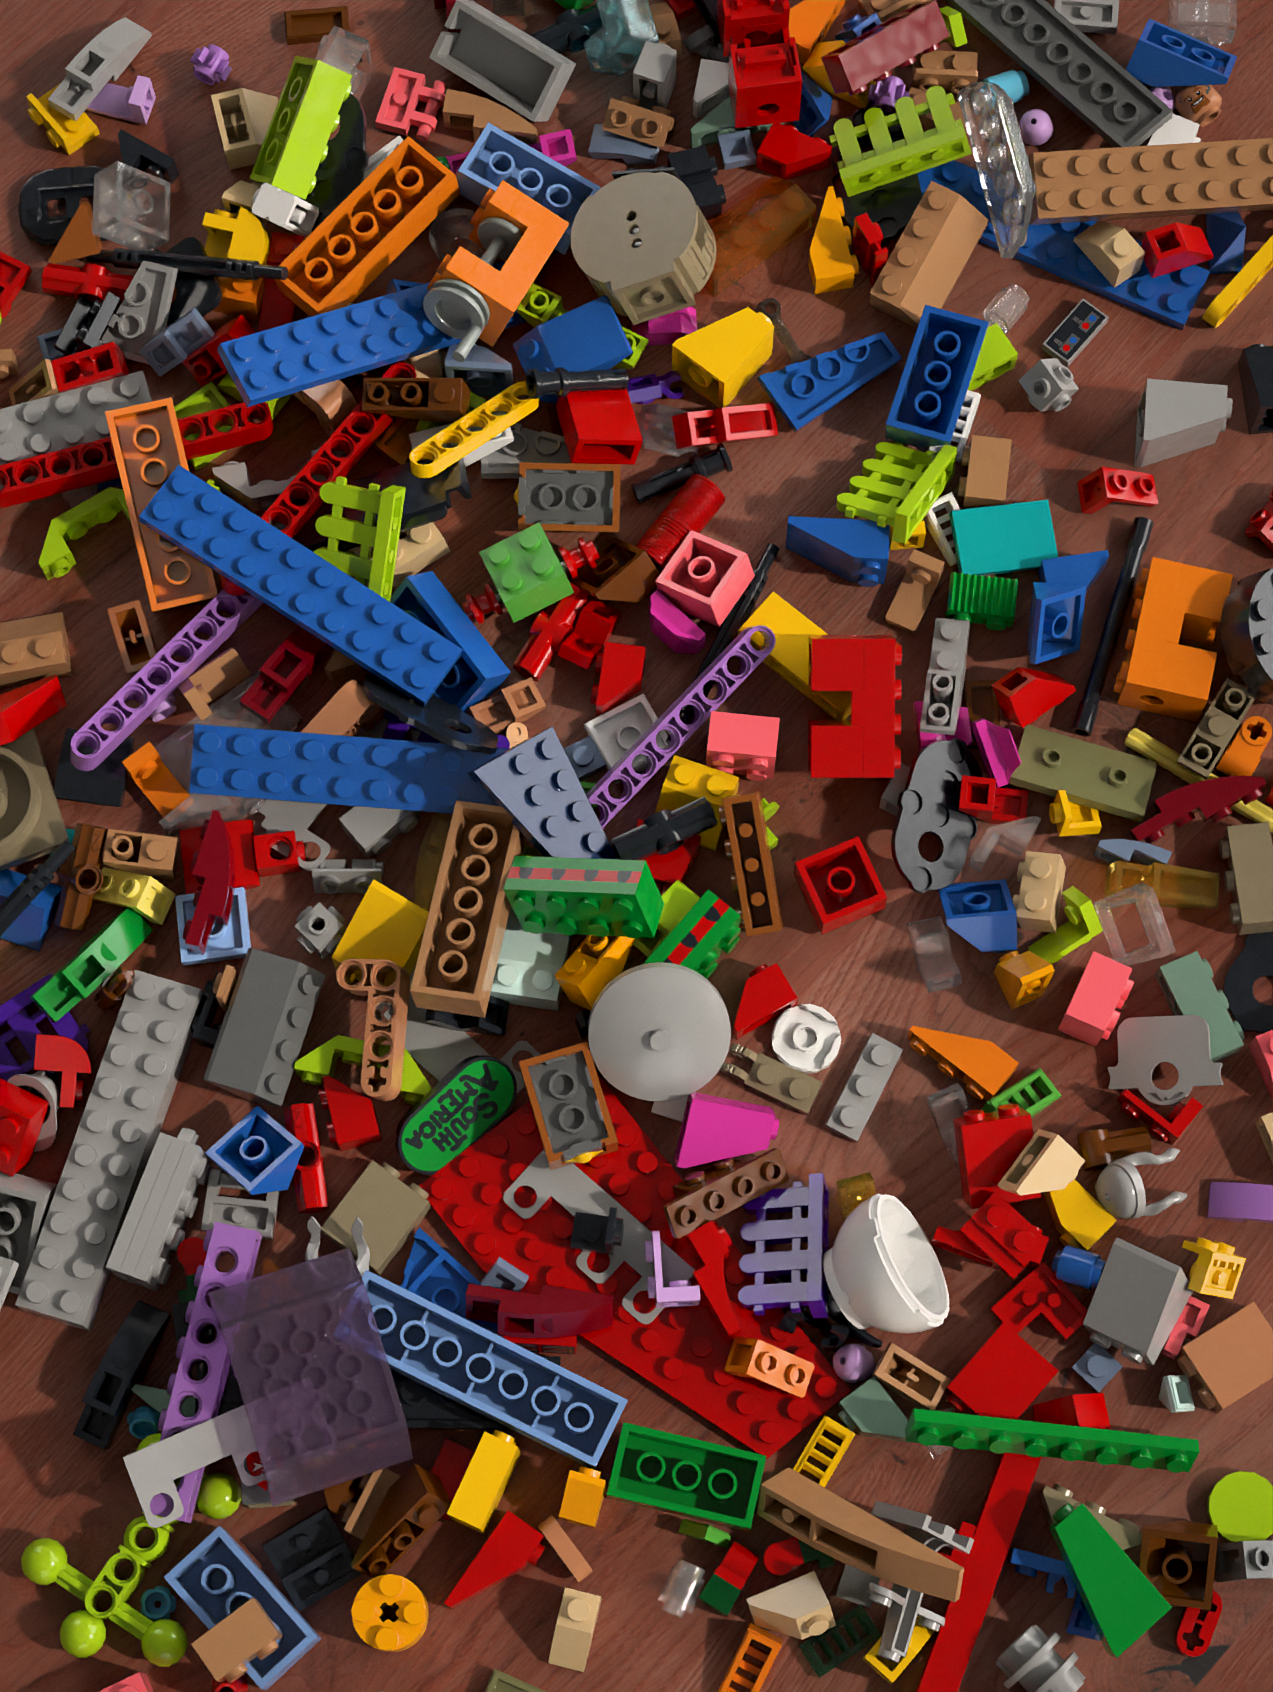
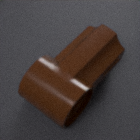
[1077,1126,1152,1171]

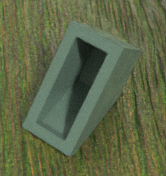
[837,1376,911,1443]

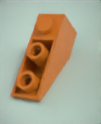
[907,1026,1019,1101]

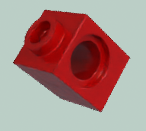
[253,830,306,877]

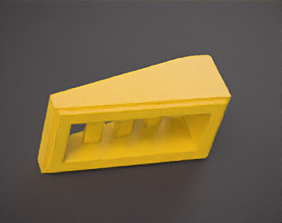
[793,1415,856,1488]

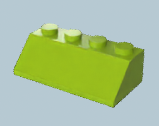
[249,56,353,200]

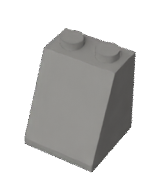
[1134,378,1233,467]
[1083,1237,1193,1365]

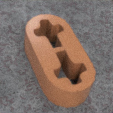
[537,1515,593,1583]

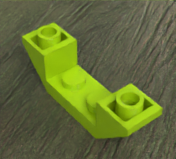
[517,283,649,369]
[39,487,131,580]
[294,1035,432,1105]

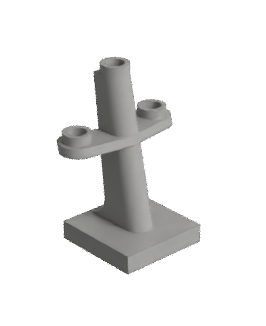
[868,1500,974,1663]

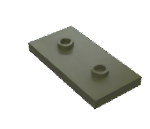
[1009,725,1158,822]

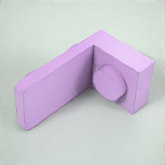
[86,75,156,125]
[645,1231,700,1308]

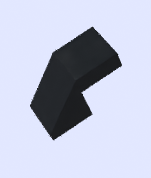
[425,995,510,1036]

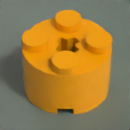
[351,1574,429,1652]

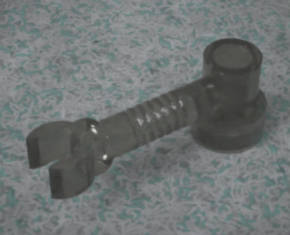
[754,298,812,364]

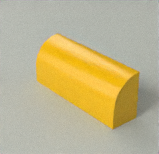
[738,591,851,720]

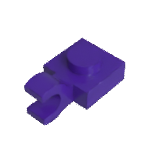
[627,371,684,405]

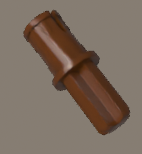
[94,966,135,1010]

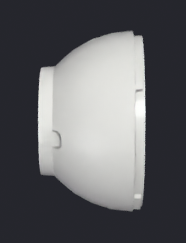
[823,1194,949,1334]

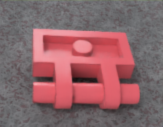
[375,67,447,142]

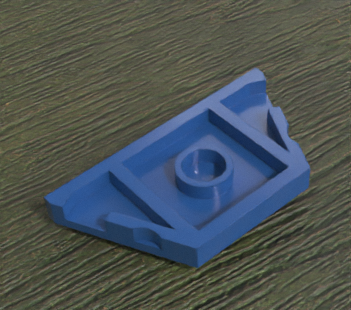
[400,1227,498,1334]

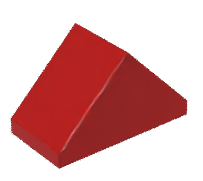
[1032,1393,1111,1430]

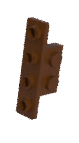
[663,1148,789,1239]

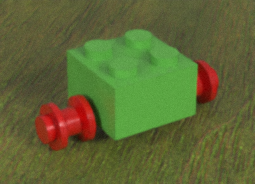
[462,522,600,625]

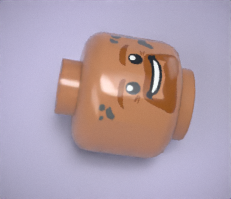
[1175,85,1222,127]

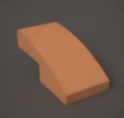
[468,677,546,735]

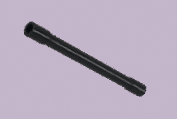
[1071,517,1154,737]

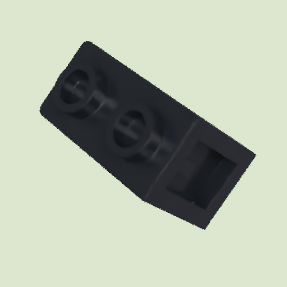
[191,972,222,1049]
[570,1207,624,1255]

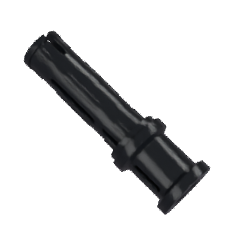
[526,367,629,399]
[631,443,733,504]

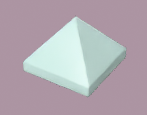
[1158,1375,1195,1413]

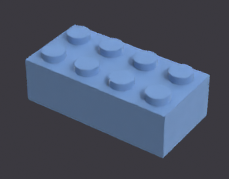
[456,122,601,255]
[164,1526,322,1691]

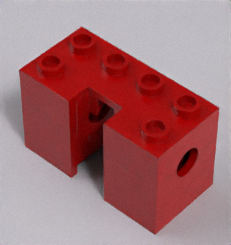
[717,0,802,128]
[808,635,902,778]

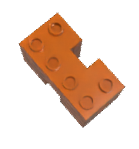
[1113,557,1233,722]

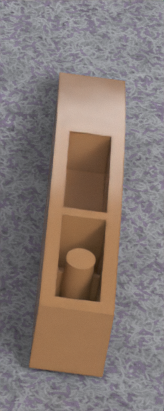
[757,1467,964,1602]

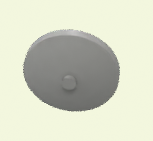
[588,962,731,1101]

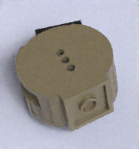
[570,166,717,325]

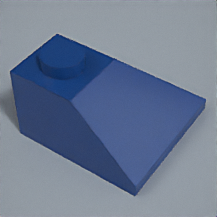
[937,879,1017,953]

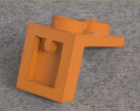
[122,741,195,824]
[724,1336,814,1398]

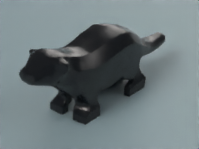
[765,1275,883,1352]

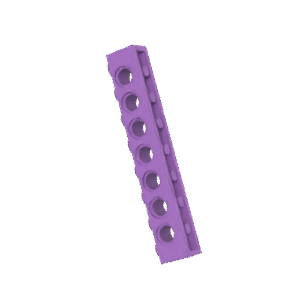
[139,1222,262,1523]

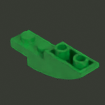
[30,907,153,1023]

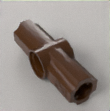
[54,823,108,931]

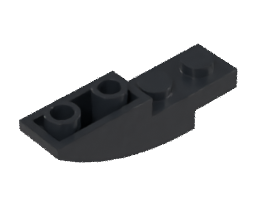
[73,1300,172,1450]

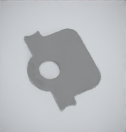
[1107,1015,1223,1106]

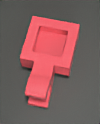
[1160,1296,1210,1360]

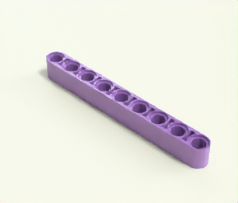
[70,590,264,771]
[586,625,776,829]

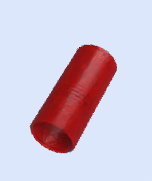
[635,474,725,574]

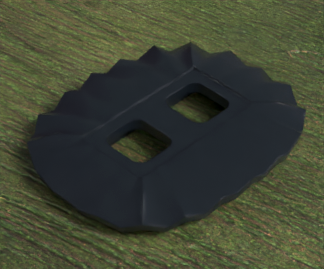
[18,166,127,246]

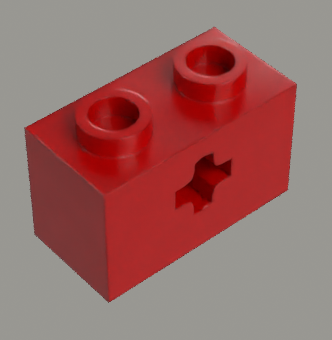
[51,341,129,393]

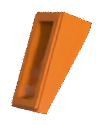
[717,1623,783,1692]

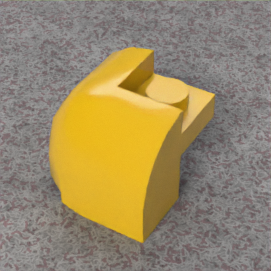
[202,207,270,265]

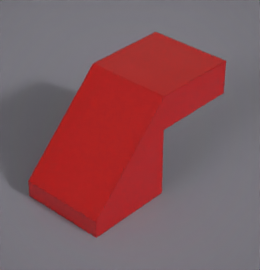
[557,598,623,669]
[959,775,1028,827]

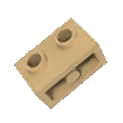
[1013,851,1066,933]

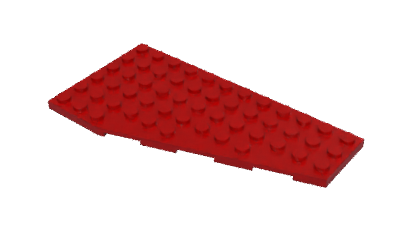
[419,1074,851,1460]

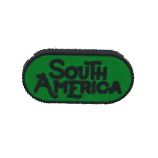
[395,1055,517,1175]

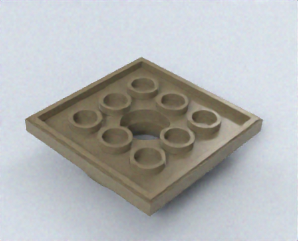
[0,728,70,871]

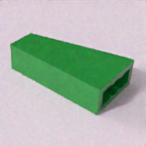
[1049,1502,1172,1658]

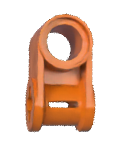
[1215,716,1272,776]

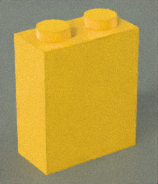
[447,1430,521,1535]

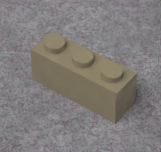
[1219,822,1273,935]

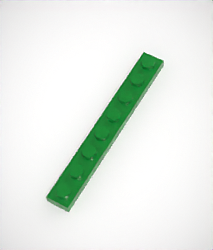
[905,1408,1200,1473]

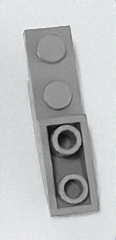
[48,17,152,121]
[920,618,970,735]

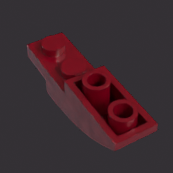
[240,626,333,724]
[1130,776,1266,844]
[183,810,235,955]
[465,1284,614,1338]

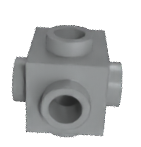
[1018,358,1079,412]
[294,902,346,960]

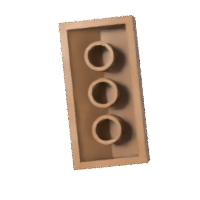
[869,181,989,329]
[0,612,73,689]

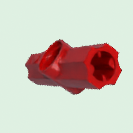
[42,263,134,305]
[513,583,589,682]
[283,1103,329,1214]

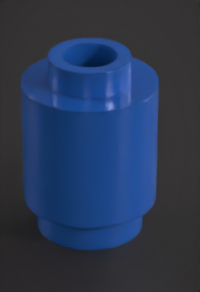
[1052,1245,1106,1290]

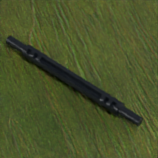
[86,248,288,281]
[666,543,779,744]
[0,839,76,937]

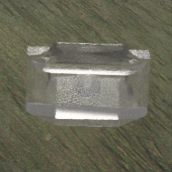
[637,404,700,457]

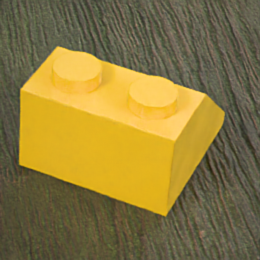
[655,755,739,851]

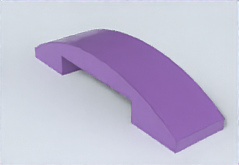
[1207,1182,1273,1223]

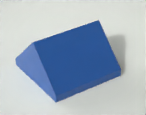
[1027,582,1086,664]
[0,869,62,952]
[205,1106,304,1195]

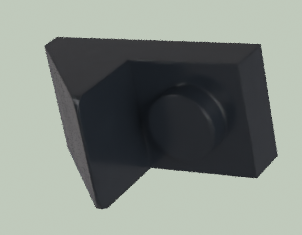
[118,129,179,188]

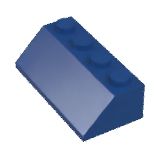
[886,305,989,447]
[390,571,511,713]

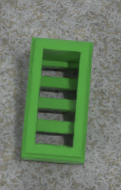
[981,1068,1062,1118]

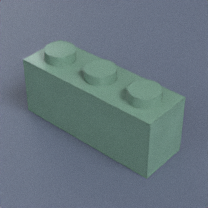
[1154,951,1245,1063]

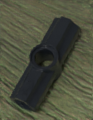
[530,0,623,53]
[611,796,718,860]

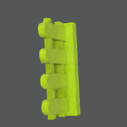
[829,86,972,197]
[836,441,957,544]
[314,476,406,602]

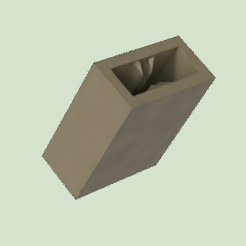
[321,1160,431,1276]

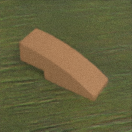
[443,89,538,145]

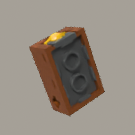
[514,462,621,532]
[519,1041,618,1171]

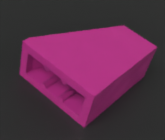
[674,1092,779,1168]

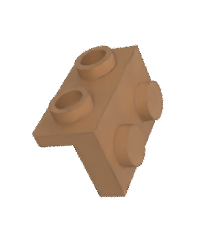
[602,95,677,148]

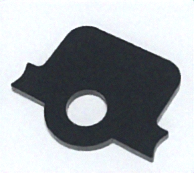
[154,237,222,326]

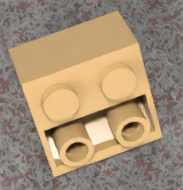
[211,88,278,170]

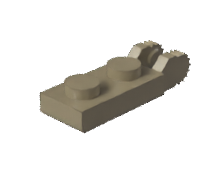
[720,1043,823,1115]

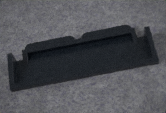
[274,458,472,552]

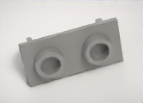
[312,859,384,894]

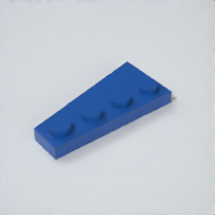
[757,332,902,433]

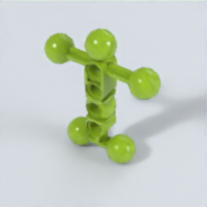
[21,1433,241,1667]

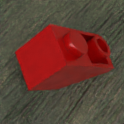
[756,123,832,180]
[1141,222,1214,278]
[182,314,256,387]
[590,642,646,716]
[991,667,1076,728]
[318,1076,382,1151]

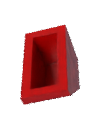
[733,963,798,1040]

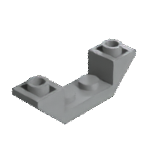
[212,446,346,511]

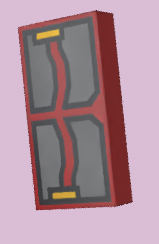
[504,1335,577,1355]

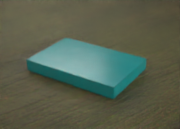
[949,500,1058,576]

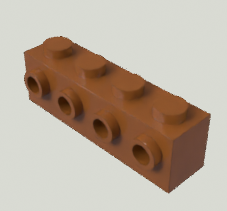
[719,791,784,936]

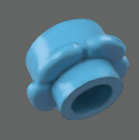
[127,1406,160,1440]
[140,1586,176,1621]

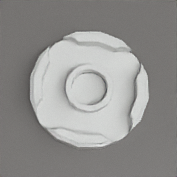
[771,1004,841,1074]

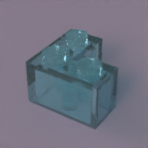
[584,0,659,77]

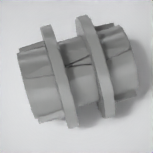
[996,1624,1086,1692]

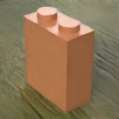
[1177,1302,1273,1413]

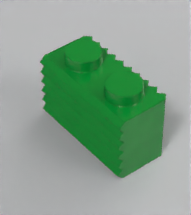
[945,572,1018,631]

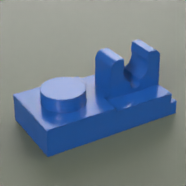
[1007,1548,1076,1598]

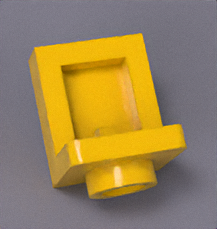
[1049,790,1102,837]

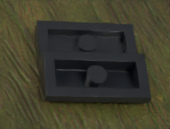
[54,728,135,807]
[262,1505,363,1612]

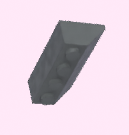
[203,948,325,1106]

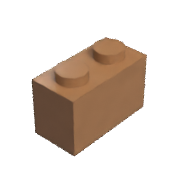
[957,435,1012,509]
[191,1598,283,1683]

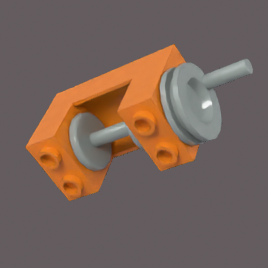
[423,180,570,362]

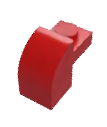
[34,1034,92,1108]

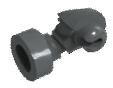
[683,24,729,63]

